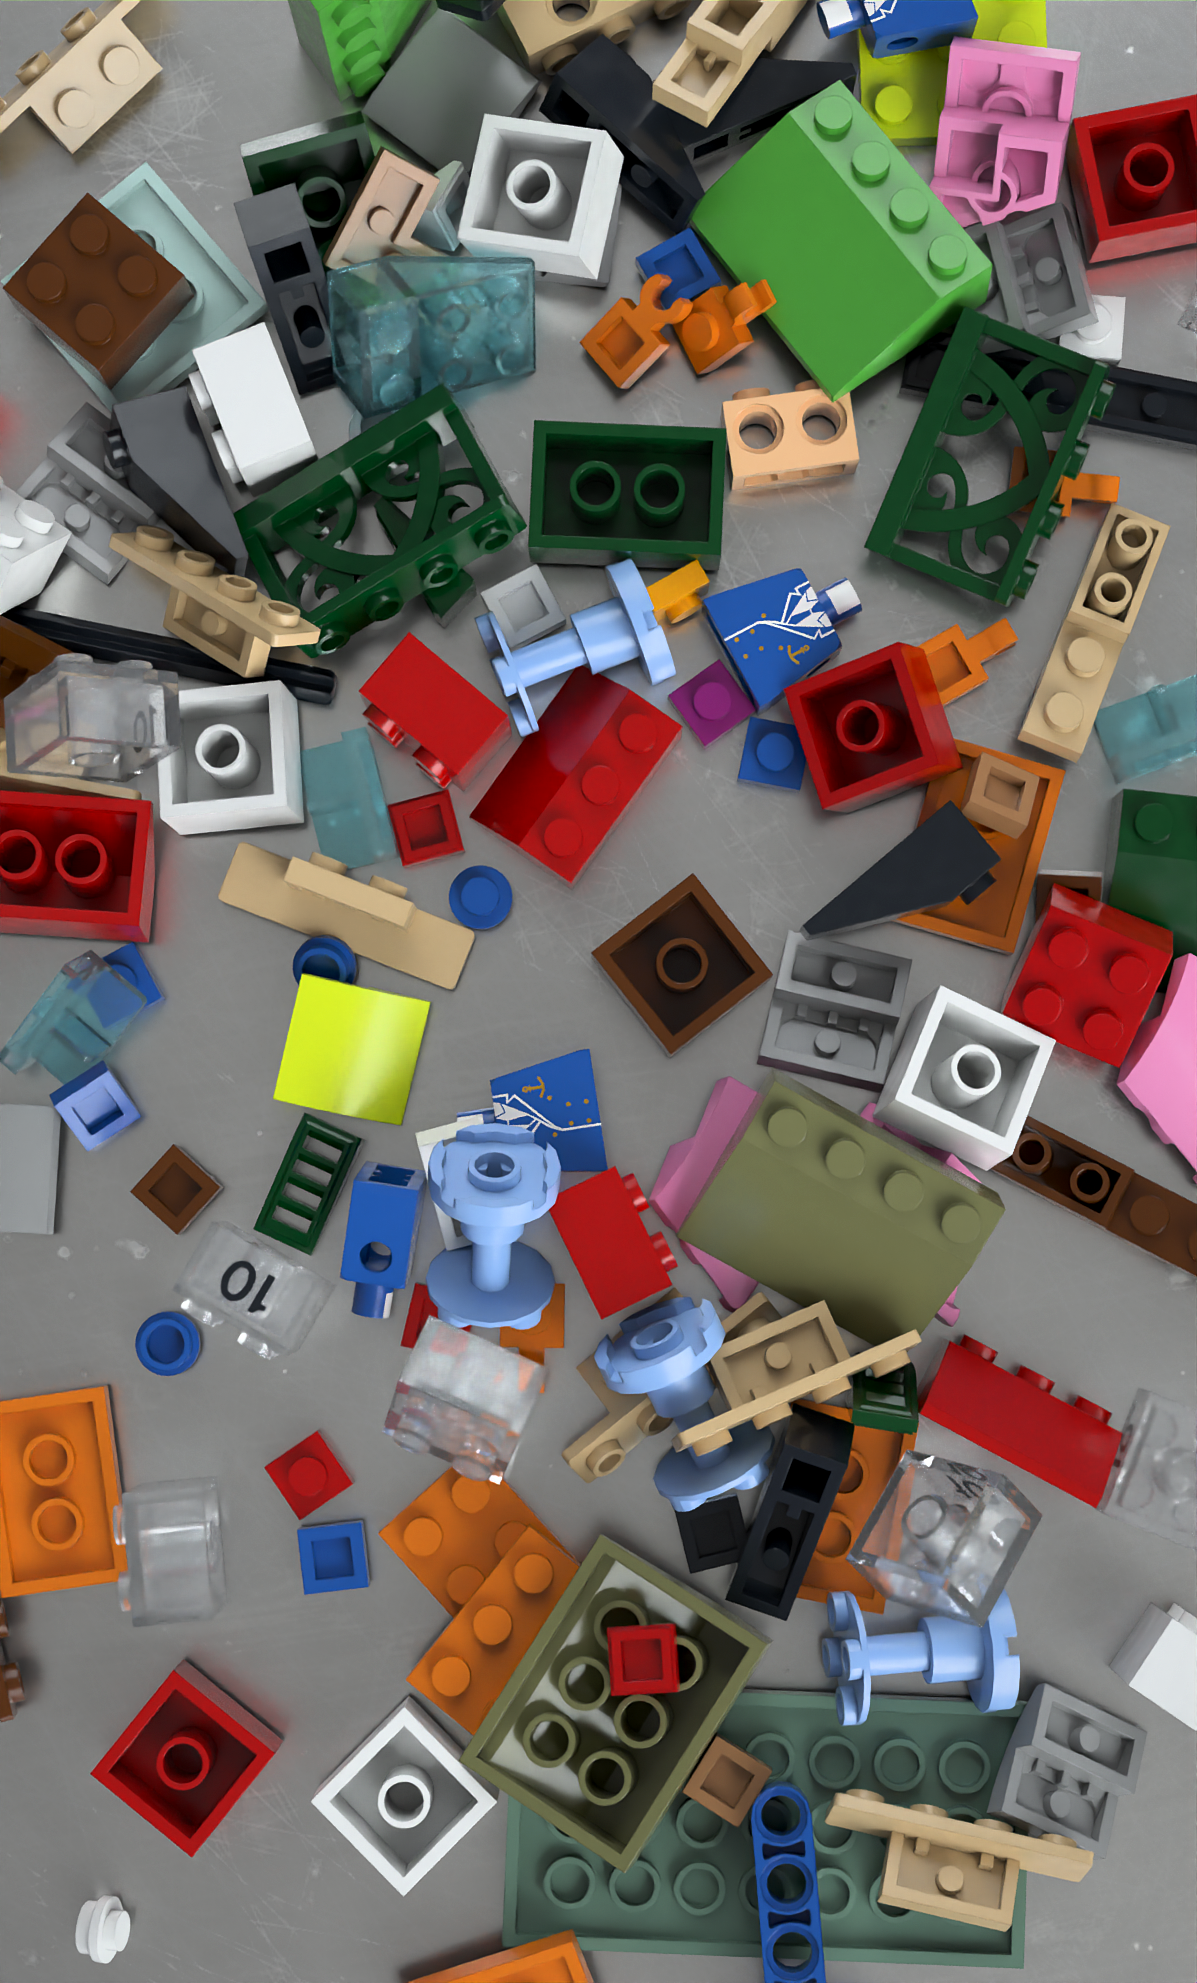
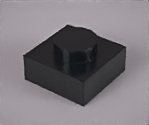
[674,1493,747,1574]

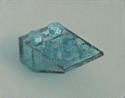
[327,256,536,419]

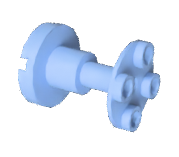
[474,558,676,737]
[426,1123,561,1330]
[594,1297,775,1512]
[821,1579,1020,1726]

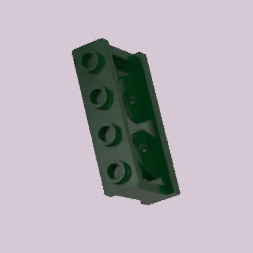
[864,306,1116,608]
[233,383,527,658]

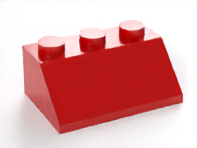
[469,665,683,890]
[0,790,155,943]
[917,1334,1123,1508]

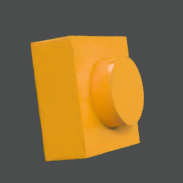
[646,559,710,623]

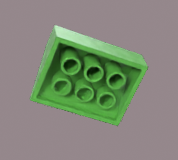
[288,0,432,102]
[689,80,993,403]

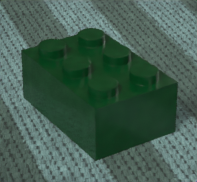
[528,420,727,570]

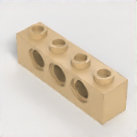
[497,0,692,75]

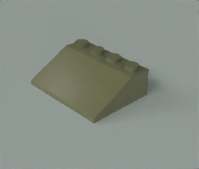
[676,1067,1006,1352]
[458,1534,774,1873]

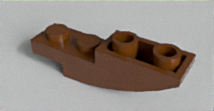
[990,1115,1197,1278]

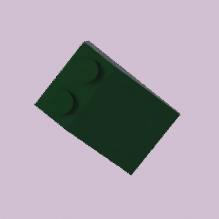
[240,111,409,328]
[1101,788,1197,994]

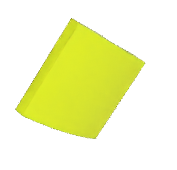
[273,973,431,1125]

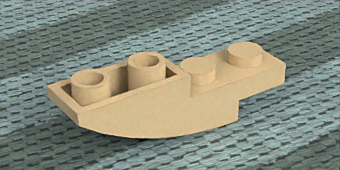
[652,0,808,128]
[1017,503,1171,763]

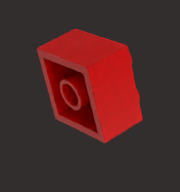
[1065,94,1197,264]
[358,632,513,792]
[784,642,963,813]
[1000,883,1173,1068]
[548,1166,678,1320]
[90,1659,283,1857]

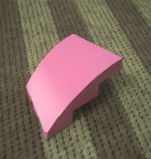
[929,36,1081,228]
[1117,953,1197,1184]
[649,1076,759,1313]

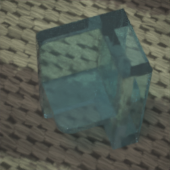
[1093,674,1197,785]
[300,727,400,870]
[0,950,147,1085]

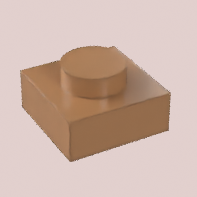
[960,751,1040,839]
[682,1732,773,1828]

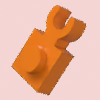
[579,274,693,389]

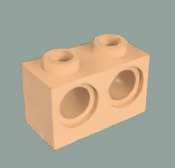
[720,380,859,491]

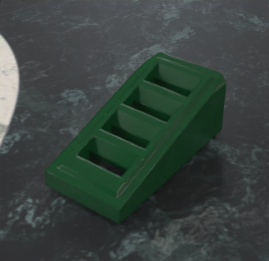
[373,497,477,628]
[253,1112,365,1256]
[845,1352,919,1435]

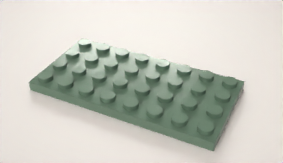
[502,1689,1028,1969]

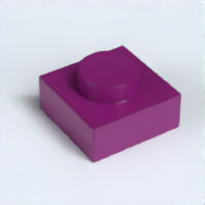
[668,659,756,750]

